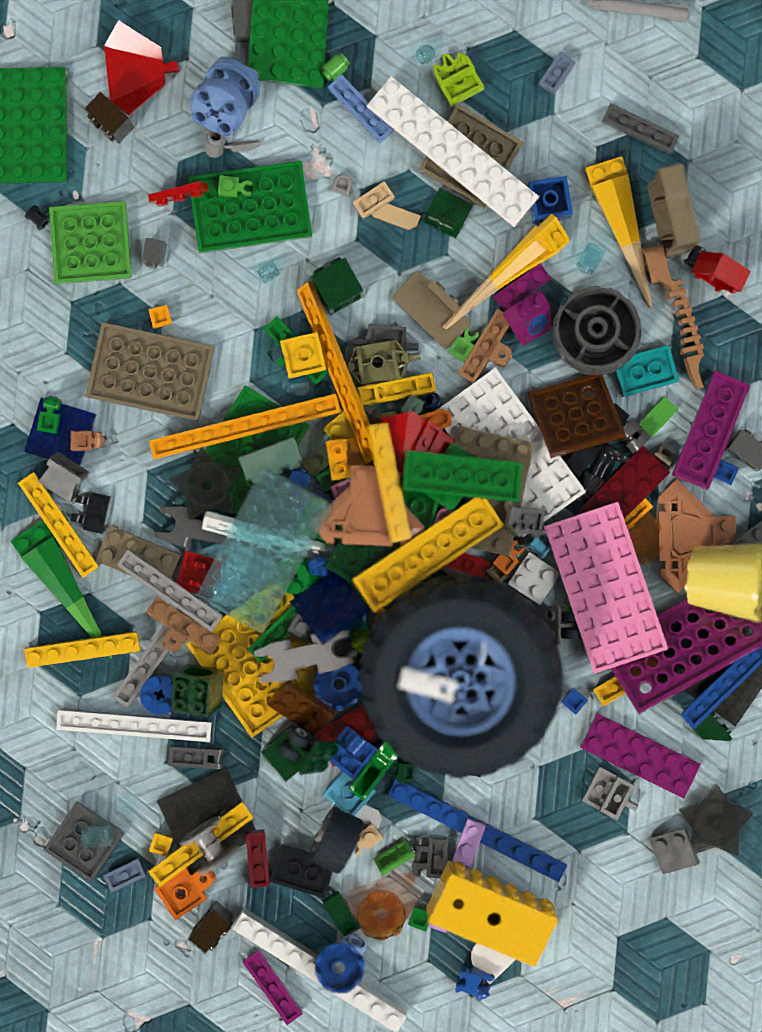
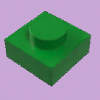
[408,905,429,932]

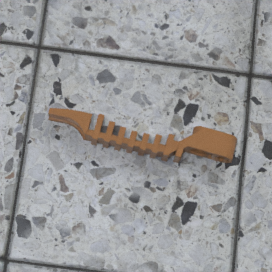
[642,245,704,390]

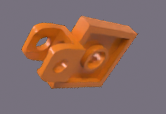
[154,867,216,920]

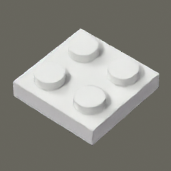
[508,552,560,605]

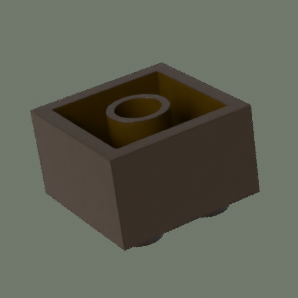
[85,91,134,144]
[187,901,234,954]

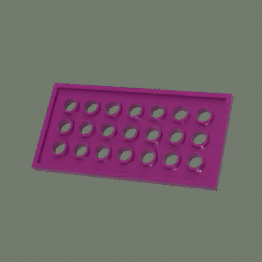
[611,599,762,715]

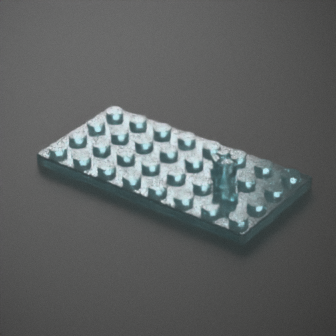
[195,466,333,634]

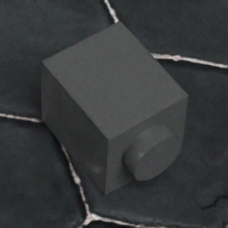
[142,238,167,269]

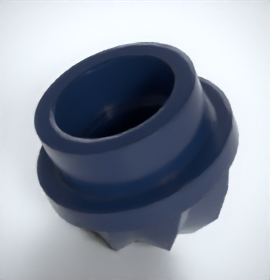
[422,392,442,412]

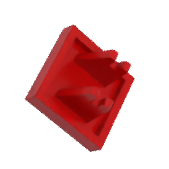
[177,551,223,598]

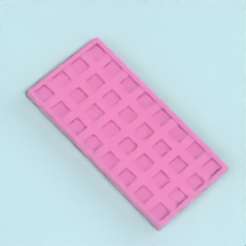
[544,502,668,673]

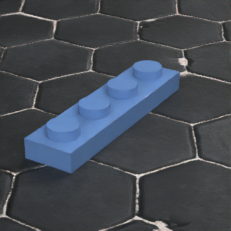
[327,74,394,144]

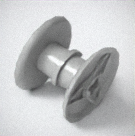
[179,816,240,875]

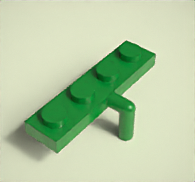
[263,316,329,385]

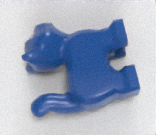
[455,965,495,1001]

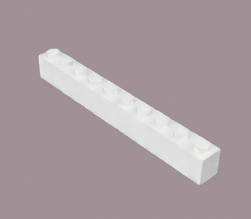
[232,908,407,1032]

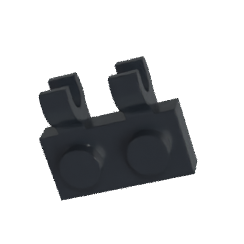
[70,492,111,534]

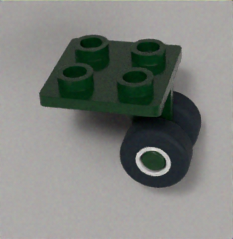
[279,726,341,775]

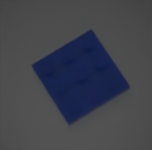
[24,397,97,466]
[290,572,370,646]

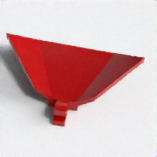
[104,20,179,116]
[380,411,456,492]

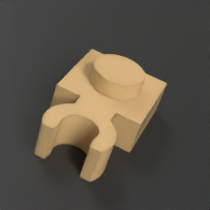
[355,822,384,856]

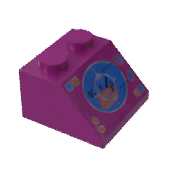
[503,290,551,346]

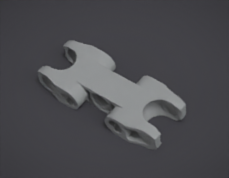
[254,631,355,683]

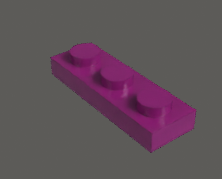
[493,263,551,312]

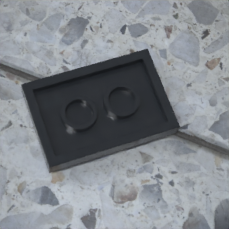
[270,844,333,898]

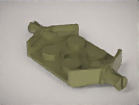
[346,340,421,385]

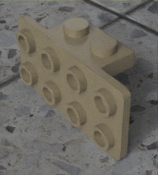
[393,271,471,349]

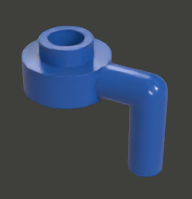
[308,557,329,577]

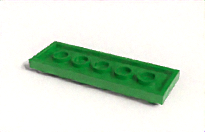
[402,451,522,502]

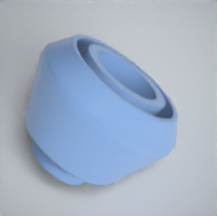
[341,934,366,955]

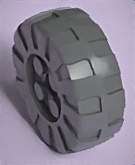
[552,286,641,376]

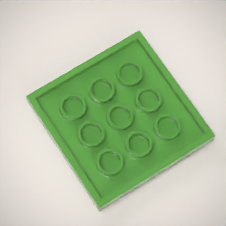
[49,201,132,284]

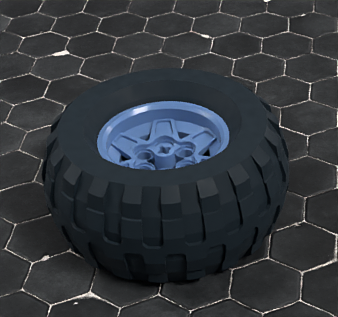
[359,575,563,778]

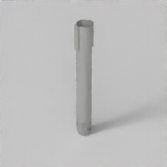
[586,0,688,22]

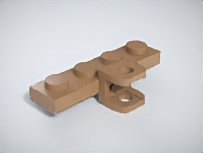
[458,308,512,383]
[146,596,221,655]

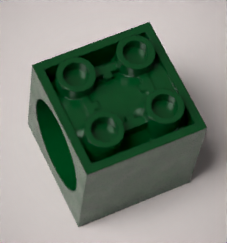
[311,257,364,315]
[171,664,224,717]
[261,723,315,782]

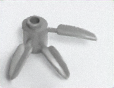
[202,126,261,157]

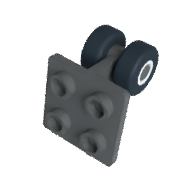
[534,605,582,645]

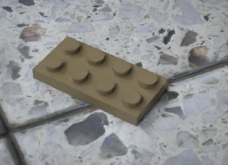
[95,525,182,579]

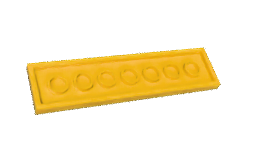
[353,498,504,612]

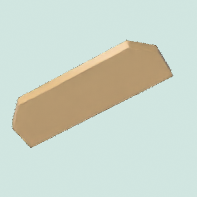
[372,204,421,230]

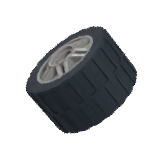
[309,807,363,874]

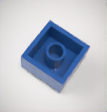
[527,176,573,224]

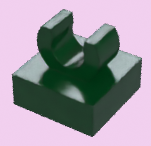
[392,762,415,783]

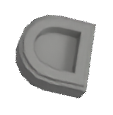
[331,174,353,197]

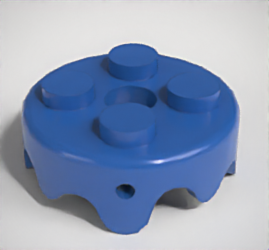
[314,664,362,710]
[315,943,365,994]

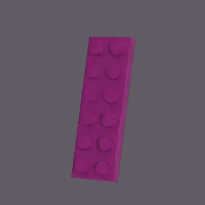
[672,371,750,490]
[580,713,701,799]

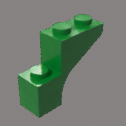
[349,740,398,801]

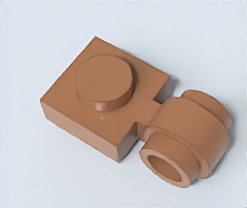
[71,430,104,451]

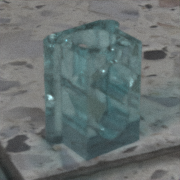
[257,261,280,284]

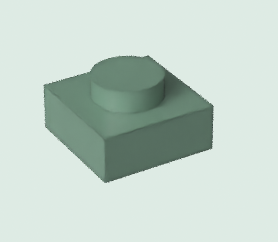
[400,395,425,415]

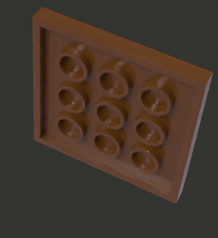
[528,375,625,458]

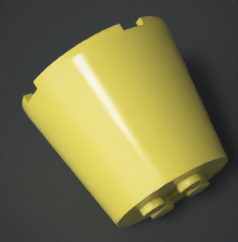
[685,543,762,622]

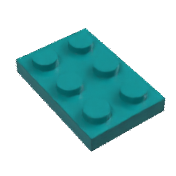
[616,345,679,397]

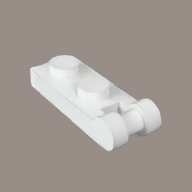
[398,667,459,702]

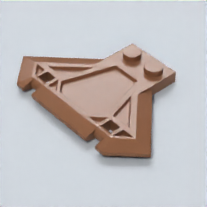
[309,465,426,546]
[658,479,736,593]

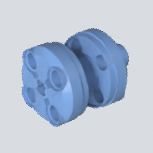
[190,56,260,136]

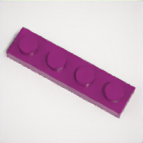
[243,949,303,1025]

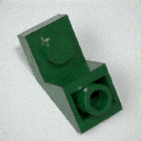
[322,891,361,936]

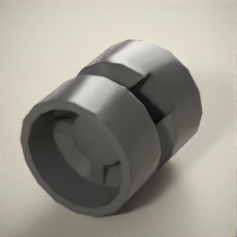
[619,417,651,454]

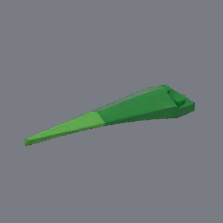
[11,520,113,658]

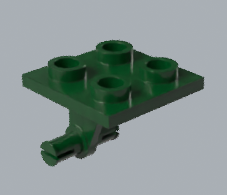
[422,187,473,239]

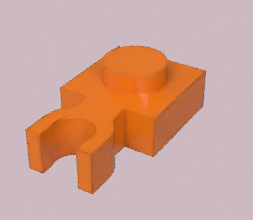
[491,540,525,576]

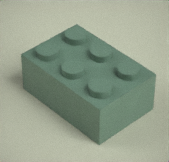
[239,437,304,483]

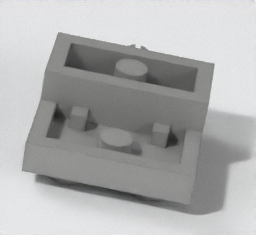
[581,766,639,820]

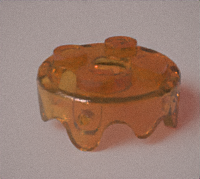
[357,890,406,941]

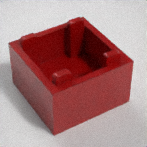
[691,252,751,294]

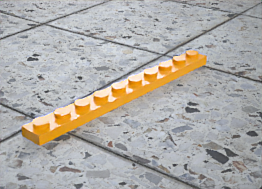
[297,281,374,465]
[149,394,341,460]

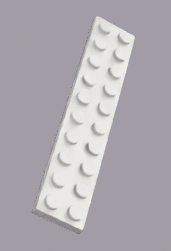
[367,76,539,228]

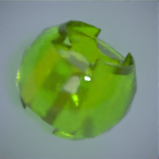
[350,628,370,653]

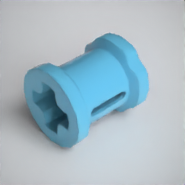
[527,537,551,559]

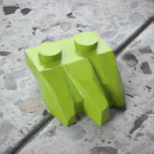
[433,52,485,107]

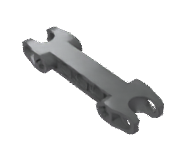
[155,506,292,563]

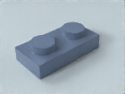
[538,52,576,95]
[103,858,147,893]

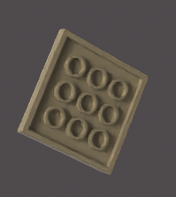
[419,104,523,209]

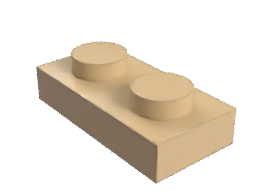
[352,181,395,220]

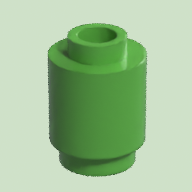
[322,53,350,81]

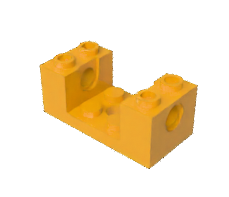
[325,438,375,480]

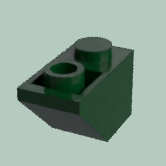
[692,711,733,741]

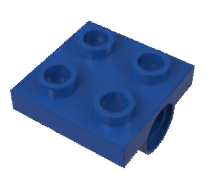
[330,725,378,780]

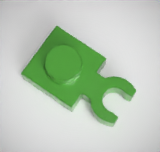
[218,176,252,198]
[448,327,479,363]

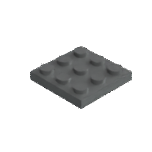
[44,801,125,882]

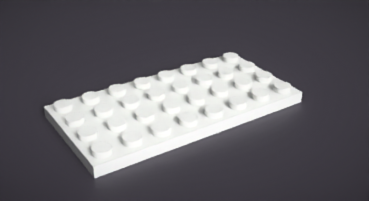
[437,368,586,537]

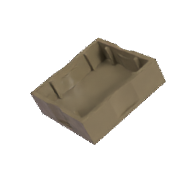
[647,164,700,259]

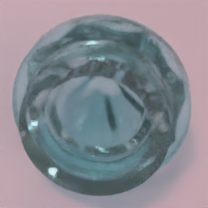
[416,45,435,64]
[380,400,399,414]

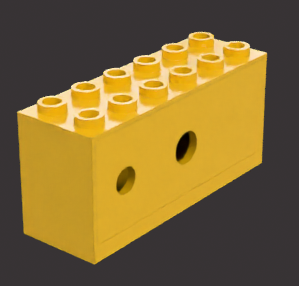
[426,860,559,967]

